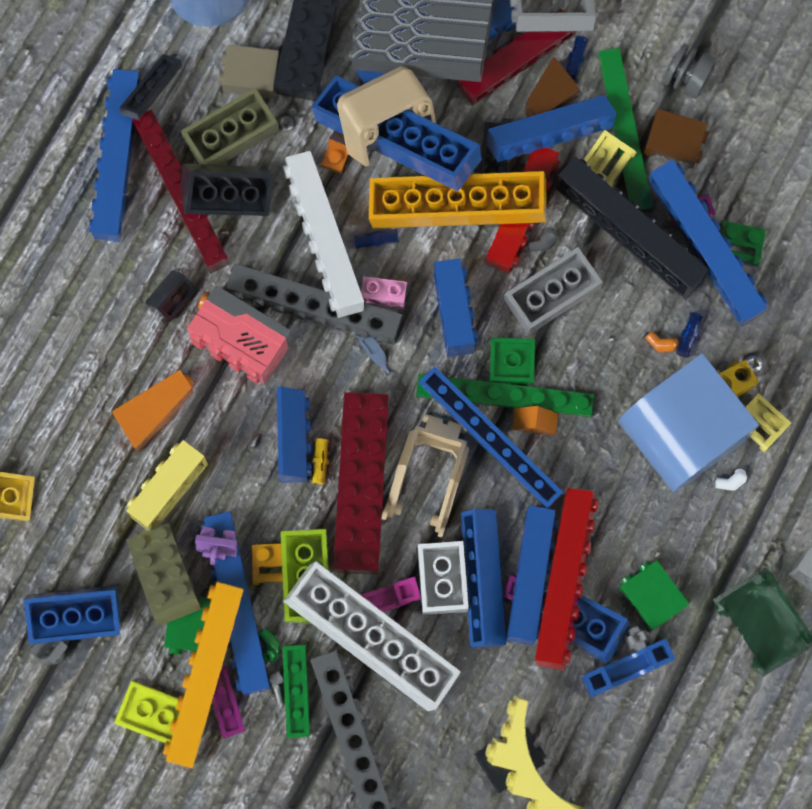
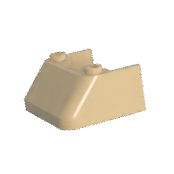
[337,66,436,167]

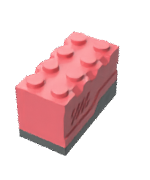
[187,285,293,385]

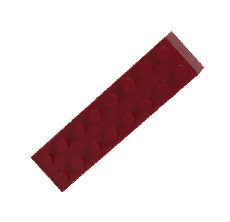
[333,392,389,575]

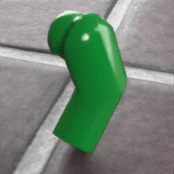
[259,628,280,662]

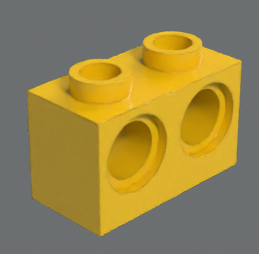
[717,359,759,397]

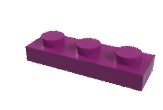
[212,666,246,739]

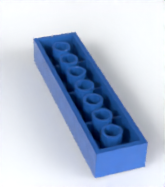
[311,75,482,191]
[649,159,768,327]

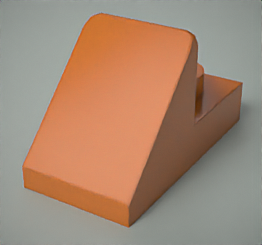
[321,131,349,174]

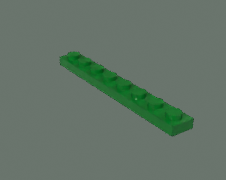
[416,374,594,418]

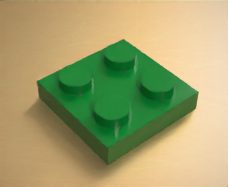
[489,338,535,384]

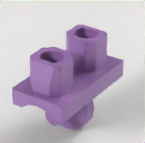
[195,527,237,565]

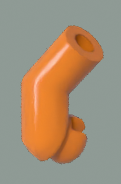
[645,331,679,353]

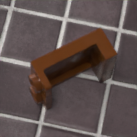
[643,109,709,169]

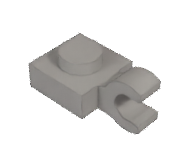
[625,627,647,652]

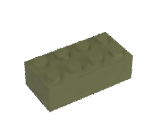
[181,88,279,165]
[126,523,201,627]

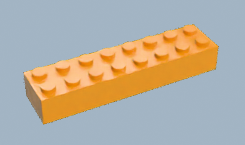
[369,171,546,228]

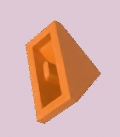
[512,406,558,436]

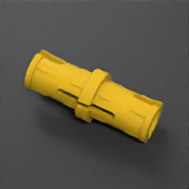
[311,438,329,485]

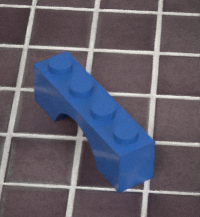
[581,639,676,698]

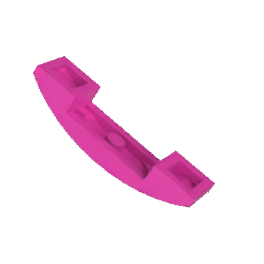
[361,577,421,612]

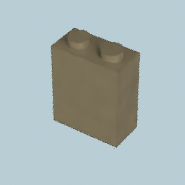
[219,45,280,99]

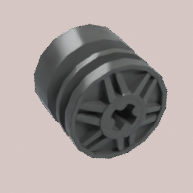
[664,43,717,99]

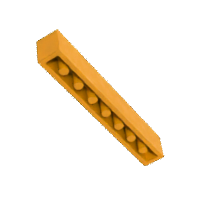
[163,581,244,769]

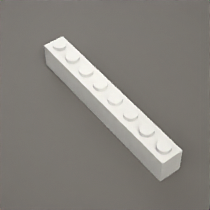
[283,151,364,318]

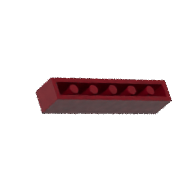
[458,8,576,106]

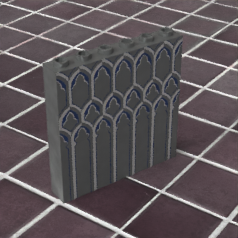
[349,0,496,82]

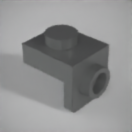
[29,641,68,665]

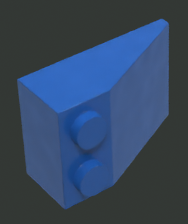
[570,595,630,665]

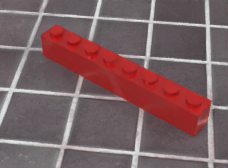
[534,488,599,670]

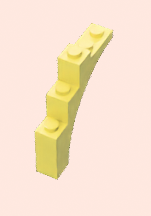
[486,695,586,809]

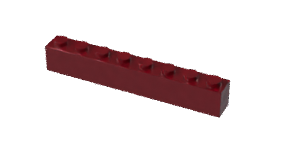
[132,109,230,274]

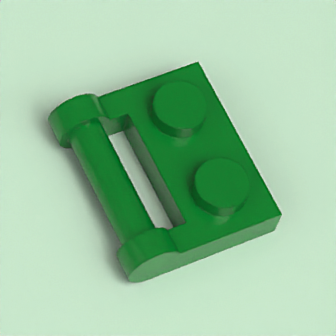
[720,221,766,267]

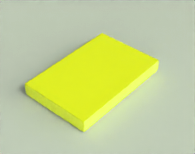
[114,680,179,743]

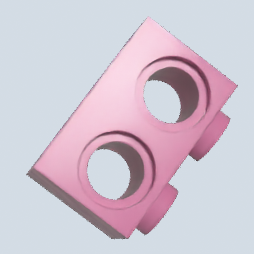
[361,276,407,310]

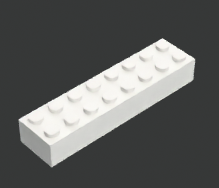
[283,562,461,711]

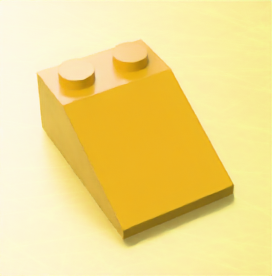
[0,472,35,521]

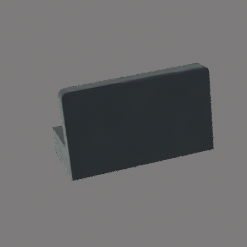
[145,270,198,322]

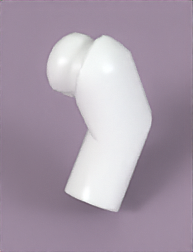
[715,469,747,491]

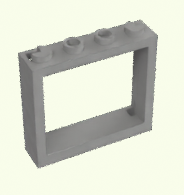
[510,0,596,32]

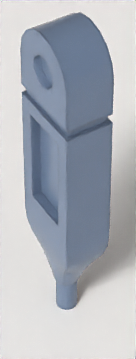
[353,331,391,374]

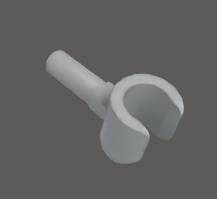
[269,671,284,705]

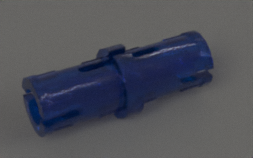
[565,35,589,80]
[354,228,399,249]
[676,312,703,358]

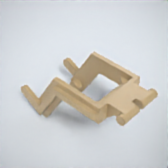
[381,413,469,537]

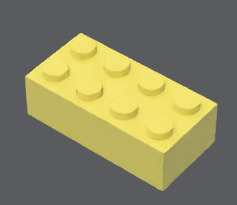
[126,440,208,531]

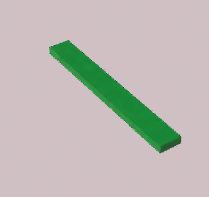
[598,48,652,212]

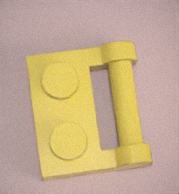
[584,130,637,187]
[745,393,791,452]

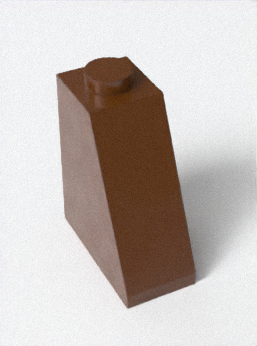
[525,57,580,117]

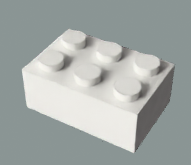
[418,541,468,615]

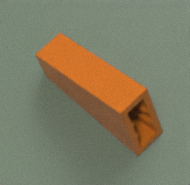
[111,370,194,452]

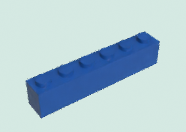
[486,95,616,162]
[506,505,558,646]
[461,509,506,648]

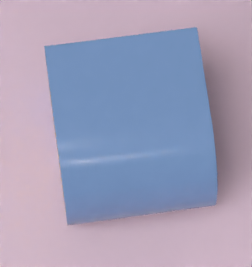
[618,353,759,493]

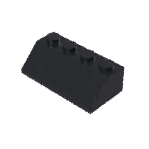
[181,164,274,216]

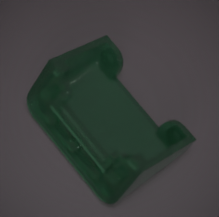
[713,568,812,677]

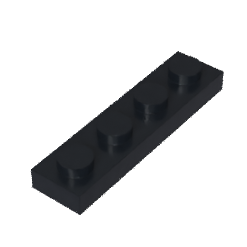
[119,54,182,120]

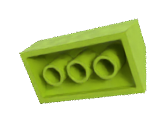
[281,529,328,624]

